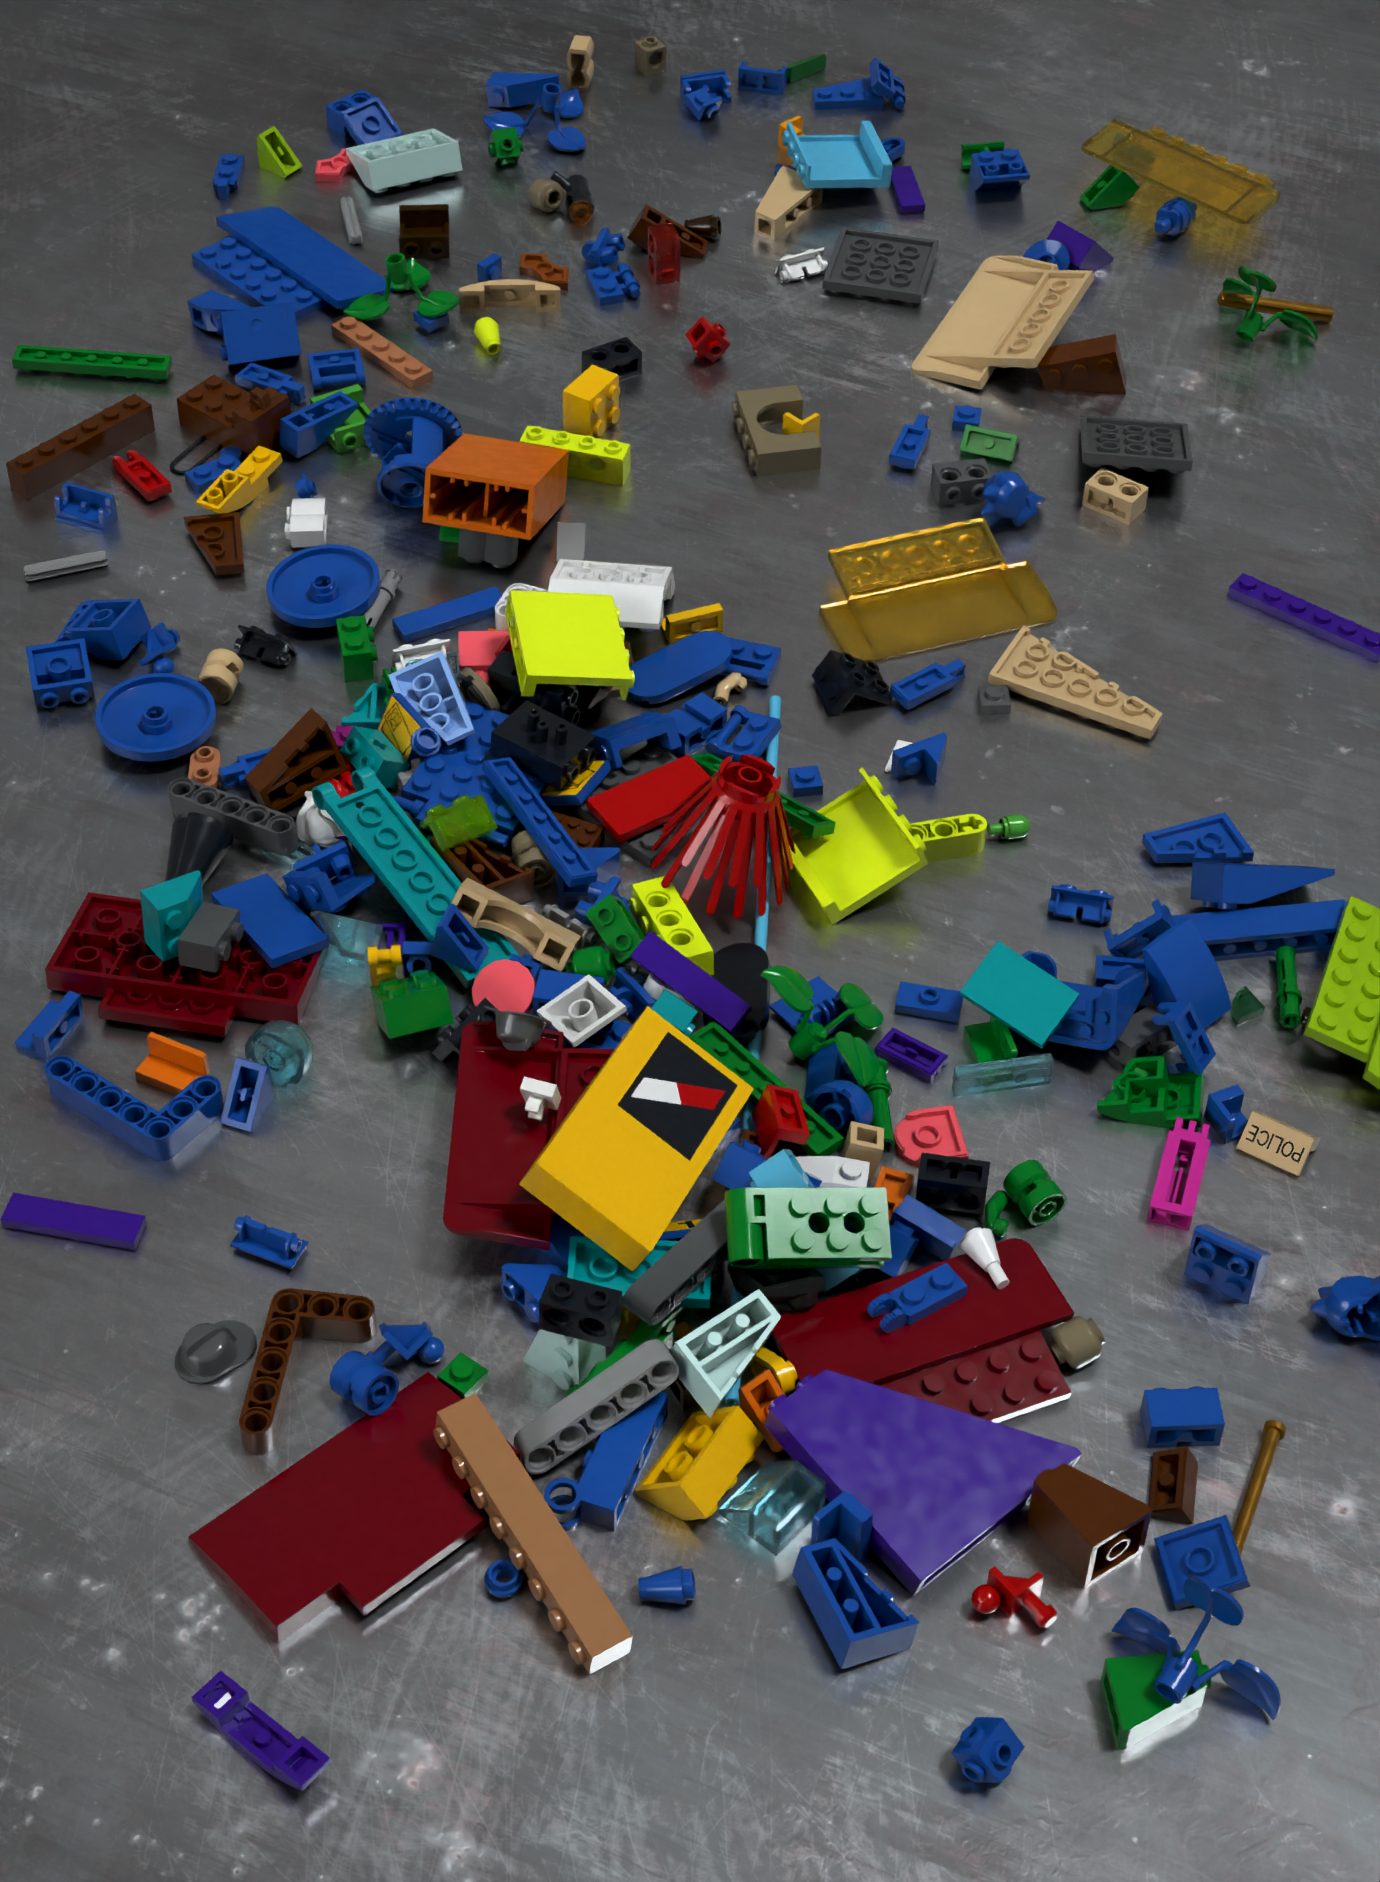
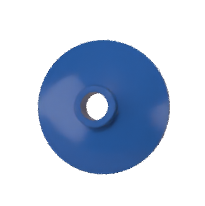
[1023,239,1070,270]

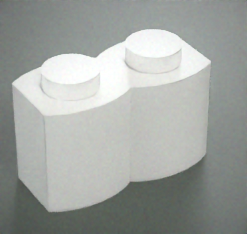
[285,498,328,547]

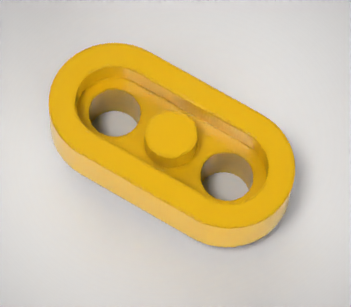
[749,1347,798,1394]

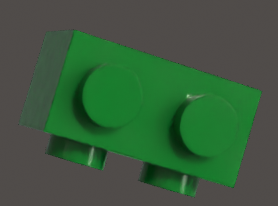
[336,615,378,682]

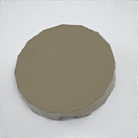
[456,667,501,712]

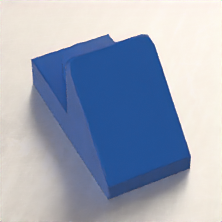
[891,733,947,784]

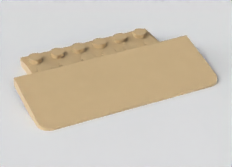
[911,255,1094,390]

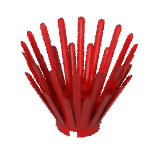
[651,754,796,919]

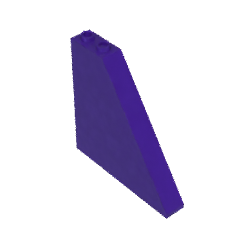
[764,1369,1082,1596]

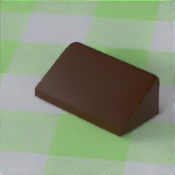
[1148,1447,1198,1524]

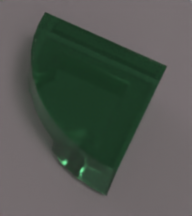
[1231,986,1265,1026]

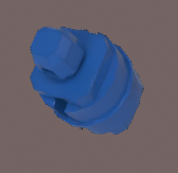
[1155,197,1197,236]

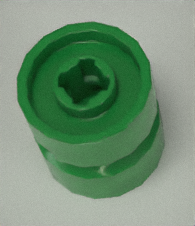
[1003,1160,1067,1225]

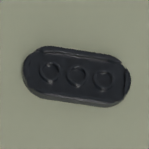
[703,943,771,1044]

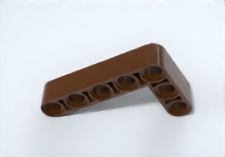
[239,1288,377,1455]

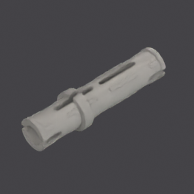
[362,568,402,630]

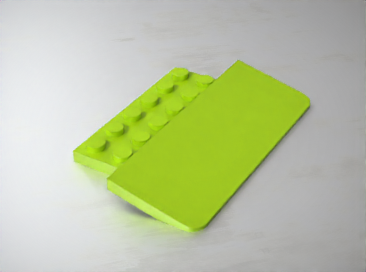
[1303,896,1380,1090]

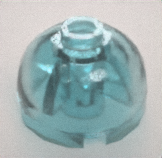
[245,1020,313,1087]

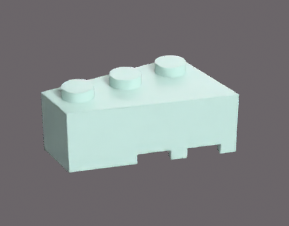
[670,1289,781,1418]
[522,1329,606,1390]

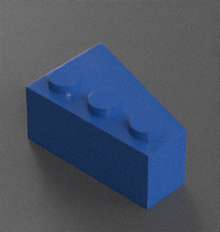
[792,1538,920,1669]

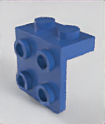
[283,871,377,913]

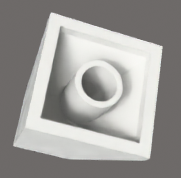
[537,974,627,1048]

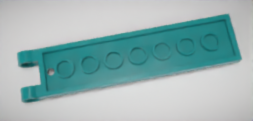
[312,766,521,988]

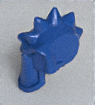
[981,471,1045,527]
[1311,1275,1380,1341]

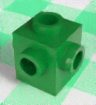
[488,127,523,167]

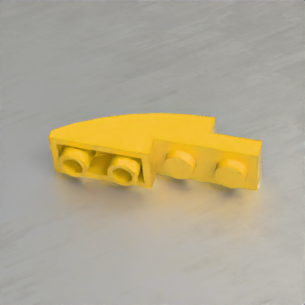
[196,446,282,514]

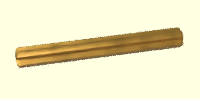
[1217,291,1334,322]

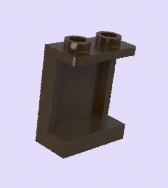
[399,204,450,259]

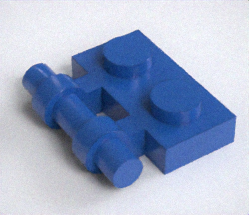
[869,58,906,109]
[586,263,641,306]

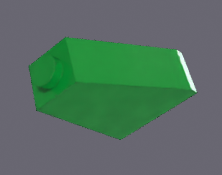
[1101,1650,1211,1750]

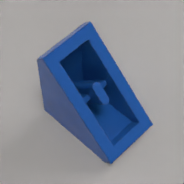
[431,903,489,972]
[220,1057,274,1132]

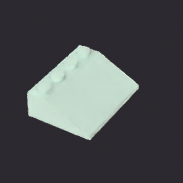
[345,128,463,193]

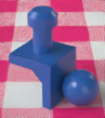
[139,622,180,674]
[366,1321,445,1367]

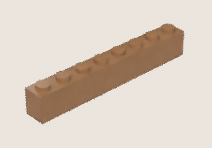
[433,1393,633,1675]

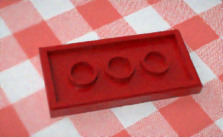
[586,754,710,843]

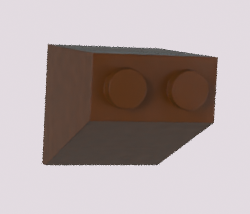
[1027,1463,1152,1588]

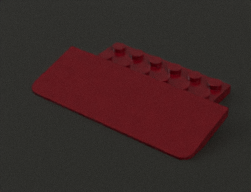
[443,1021,614,1251]
[772,1238,1074,1423]

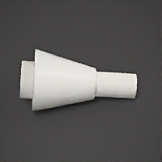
[961,1227,1010,1289]

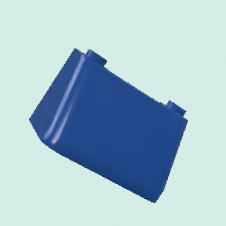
[1008,951,1148,1050]

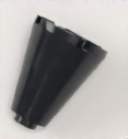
[165,812,234,887]

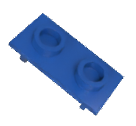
[1048,884,1115,924]
[230,1215,309,1269]

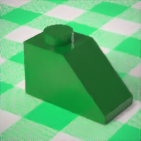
[1080,161,1140,210]

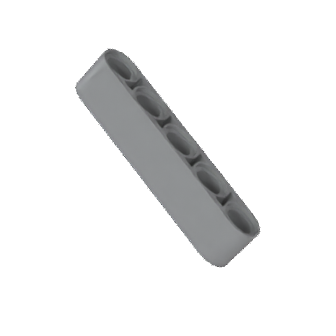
[514,1339,679,1474]

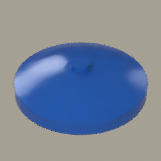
[266,544,381,628]
[95,673,217,762]

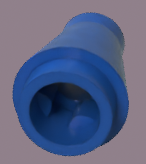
[638,1565,696,1605]

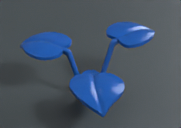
[483,83,586,151]
[1112,1575,1281,1721]

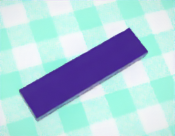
[630,931,752,1034]
[1,1193,147,1250]

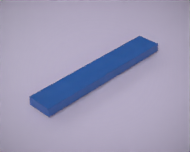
[482,757,598,887]

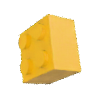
[563,365,620,438]

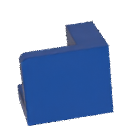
[1204,1084,1248,1144]

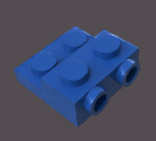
[26,638,95,708]

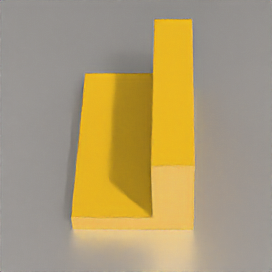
[660,603,723,644]

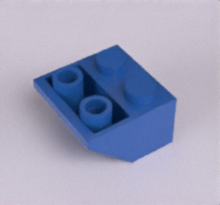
[969,149,1030,191]
[1184,1224,1271,1304]

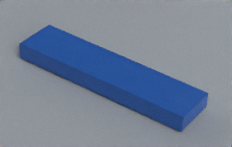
[392,586,502,643]

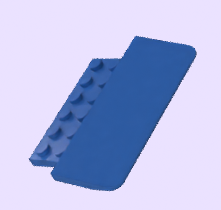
[192,207,393,320]

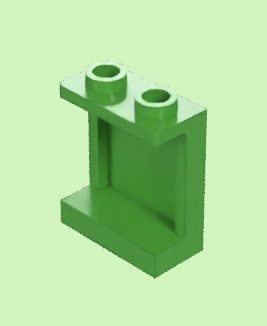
[310,384,371,454]

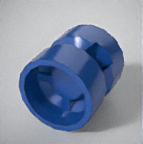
[329,1351,399,1416]

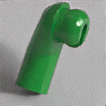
[984,1190,1010,1238]

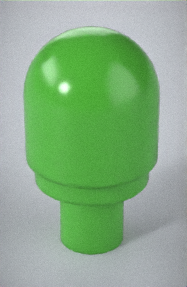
[987,814,1031,840]

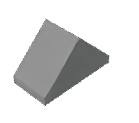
[556,522,587,565]

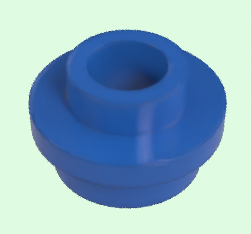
[484,1559,523,1598]

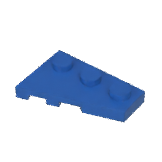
[812,77,884,110]
[1142,812,1254,863]

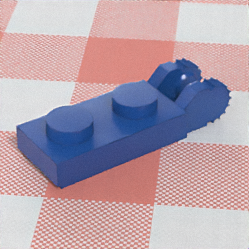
[866,1263,968,1333]

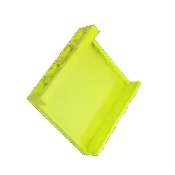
[504,590,635,700]
[789,767,929,924]

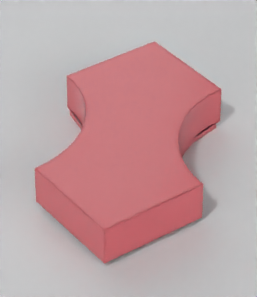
[315,149,356,182]

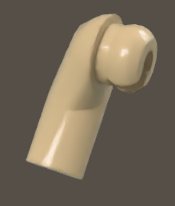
[713,672,747,707]

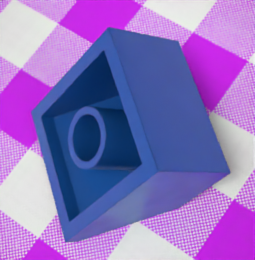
[64,598,152,661]

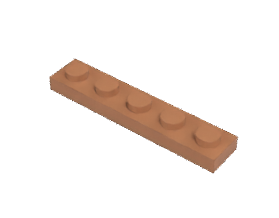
[331,316,433,389]

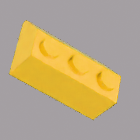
[634,1405,765,1521]

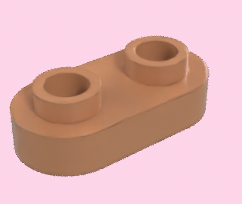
[188,746,222,789]

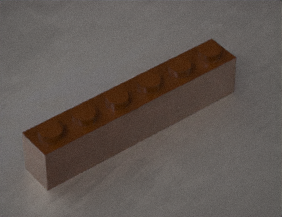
[6,394,155,501]

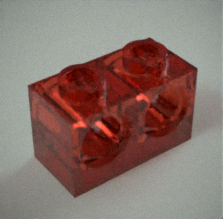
[648,223,681,285]

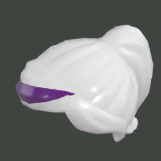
[295,791,350,848]

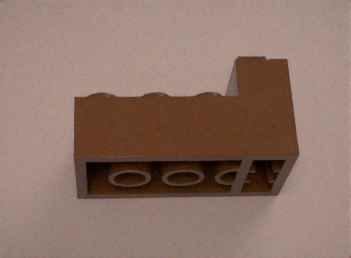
[177,375,291,459]

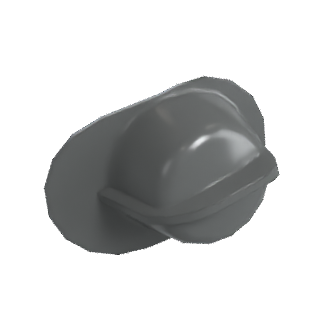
[484,1005,552,1051]
[175,1320,257,1384]

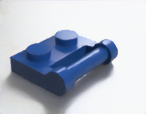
[307,348,366,391]
[716,637,781,686]
[705,705,782,762]

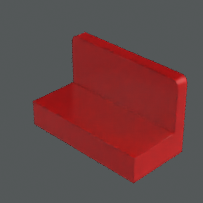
[752,1084,810,1158]

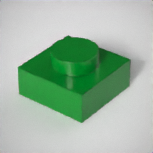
[437,1352,489,1399]

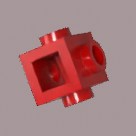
[685,316,731,363]

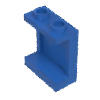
[590,711,682,769]

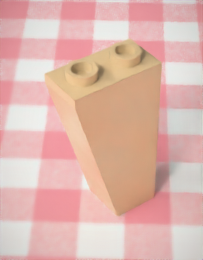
[754,166,823,241]

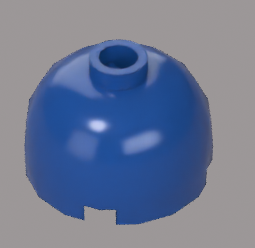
[806,1079,874,1150]

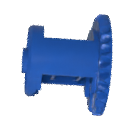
[364,398,462,508]

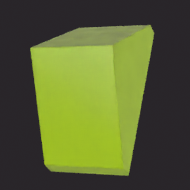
[256,125,302,178]

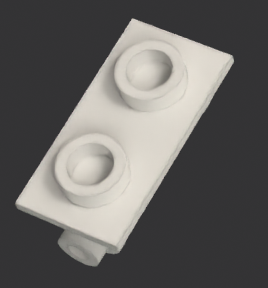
[774,247,828,282]
[392,639,453,671]

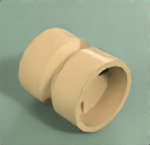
[197,649,244,704]

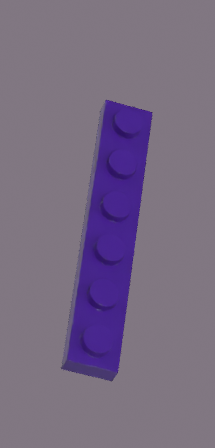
[1227,573,1380,663]

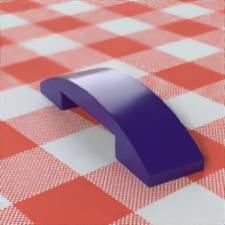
[191,1671,332,1791]

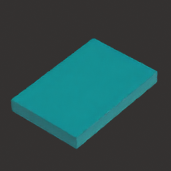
[960,941,1080,1049]

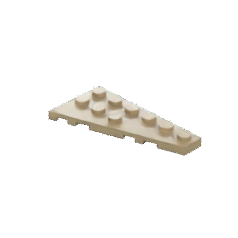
[988,625,1163,739]

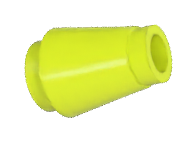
[474,317,501,355]

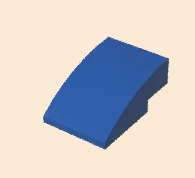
[1142,917,1232,1030]

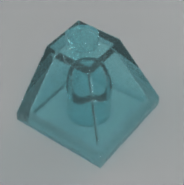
[310,909,383,968]

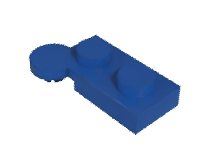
[184,446,242,494]

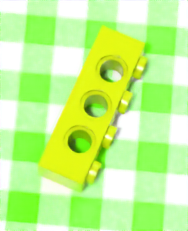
[519,425,631,486]
[629,876,714,976]

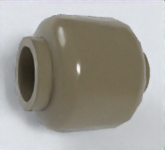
[528,178,564,212]
[1049,1316,1105,1369]

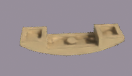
[459,279,561,313]

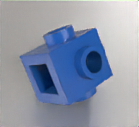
[951,1717,1025,1783]

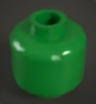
[566,945,616,987]

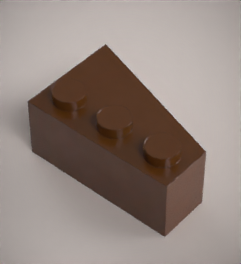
[1038,334,1126,394]
[245,708,347,811]
[430,828,535,904]

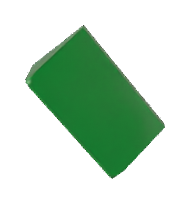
[776,54,826,83]

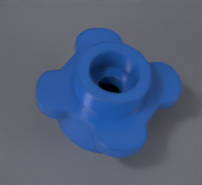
[295,473,318,498]

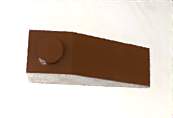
[627,204,709,259]

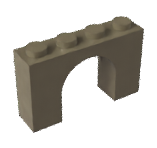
[731,385,821,476]

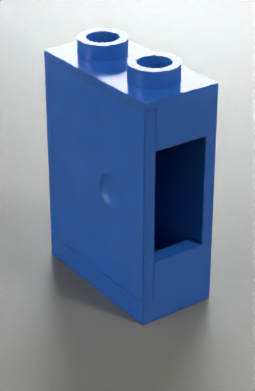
[215,302,302,366]

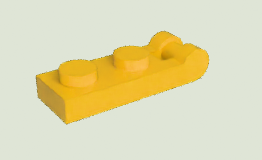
[367,944,404,986]

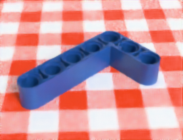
[45,1055,224,1161]

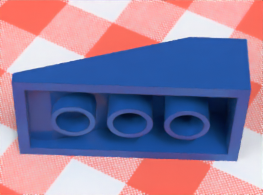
[1190,862,1335,910]

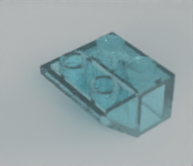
[719,1461,827,1556]

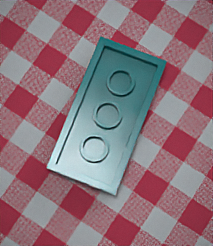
[567,1236,711,1308]

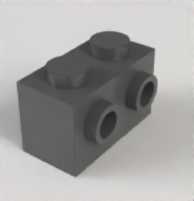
[178,902,244,973]

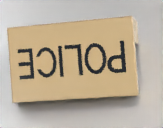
[1236,1111,1320,1176]

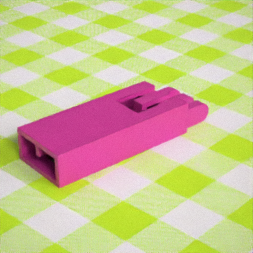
[1147,1117,1211,1230]

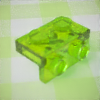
[419,794,498,851]

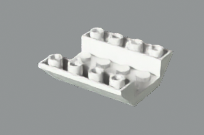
[548,559,675,632]

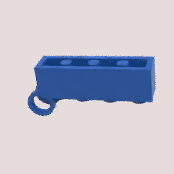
[544,1391,668,1531]

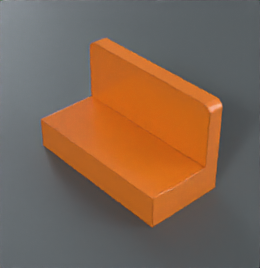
[135,1032,210,1095]

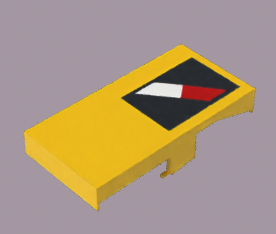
[519,1006,754,1272]

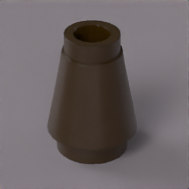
[684,214,722,240]

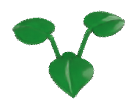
[343,253,460,320]
[1222,266,1318,343]
[760,966,883,1088]

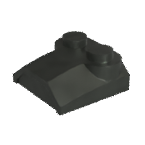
[727,1264,825,1311]

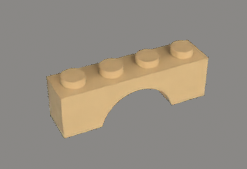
[451,878,581,972]

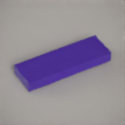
[890,166,925,214]

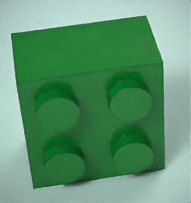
[370,970,454,1039]

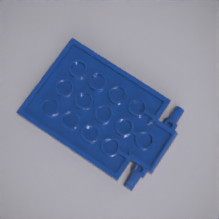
[394,700,549,848]

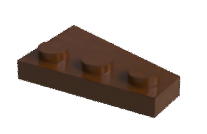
[184,512,244,575]

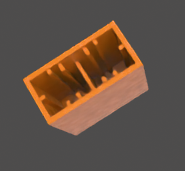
[422,433,569,540]

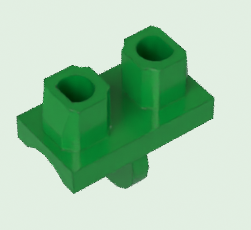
[961,141,1004,170]

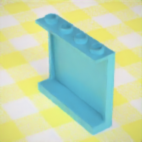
[782,121,893,188]

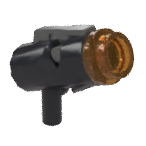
[550,171,595,224]

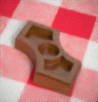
[519,253,569,290]

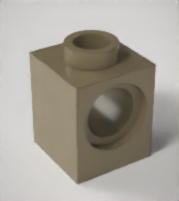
[635,36,666,77]

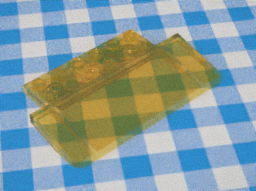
[1081,119,1281,224]
[819,517,1058,662]

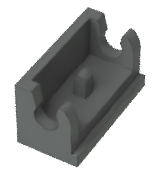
[1109,1002,1177,1066]

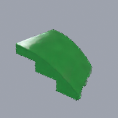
[1097,1055,1205,1128]

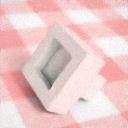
[520,1076,561,1121]

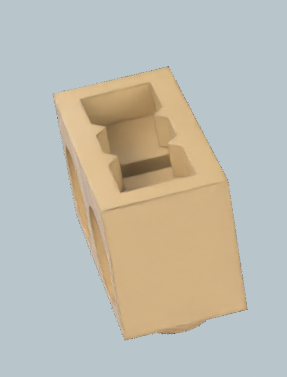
[1082,467,1149,525]

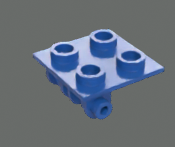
[769,976,855,1036]

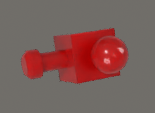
[971,1566,1057,1628]

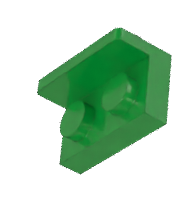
[586,894,646,964]

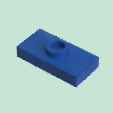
[895,981,963,1023]

